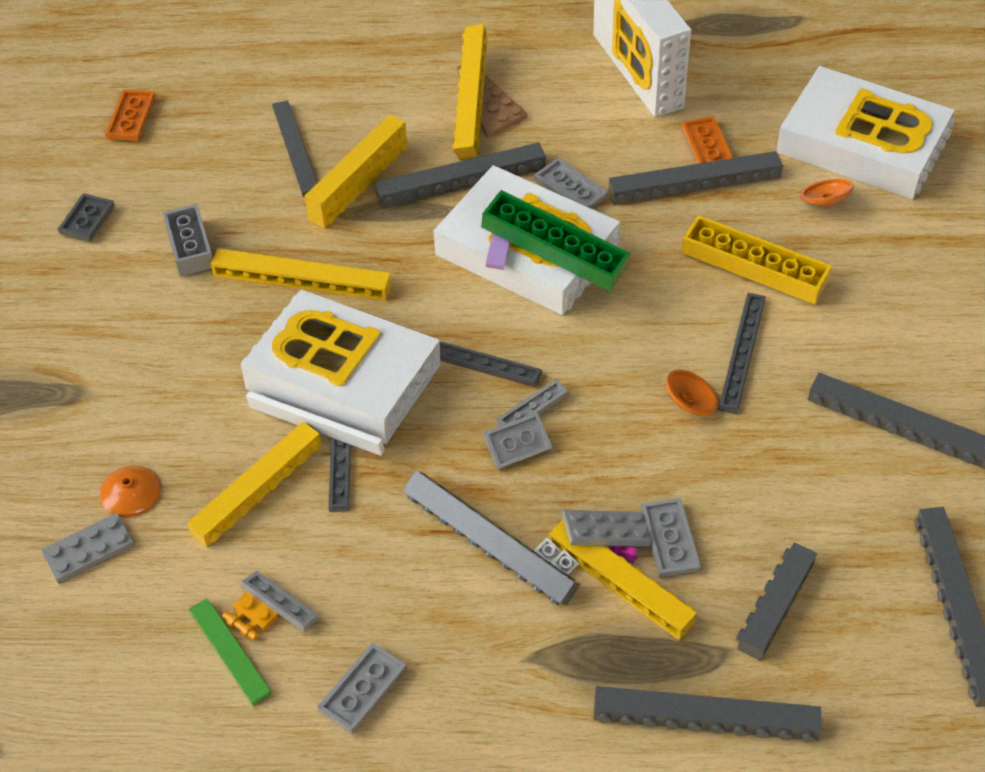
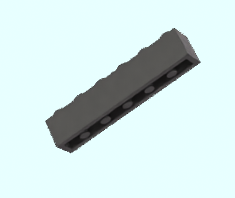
[736,542,817,661]

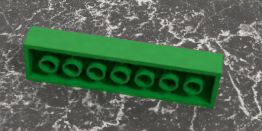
[481,190,630,291]

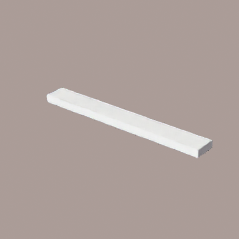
[246,391,385,456]

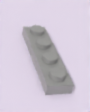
[496,379,568,426]
[242,571,318,632]

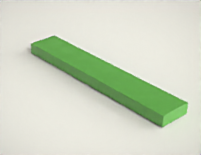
[189,598,272,706]

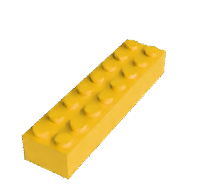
[304,114,408,229]
[681,215,832,305]

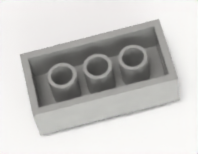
[163,204,213,276]

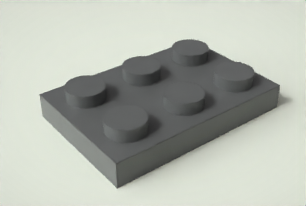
[58,193,115,242]

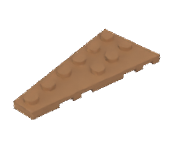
[457,65,527,139]

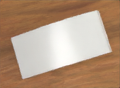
[534,537,579,575]

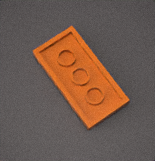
[105,89,156,141]
[681,116,733,164]

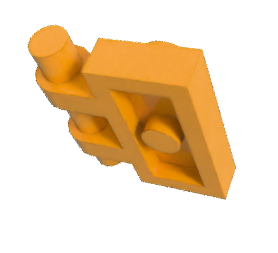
[222,591,278,640]

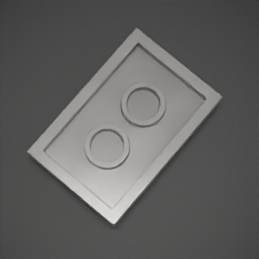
[482,412,553,470]

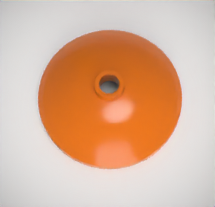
[800,178,854,207]
[666,369,718,416]
[100,465,161,517]

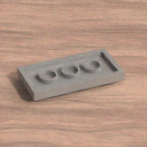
[534,157,608,209]
[641,498,701,578]
[562,510,652,547]
[41,513,134,584]
[317,642,407,734]

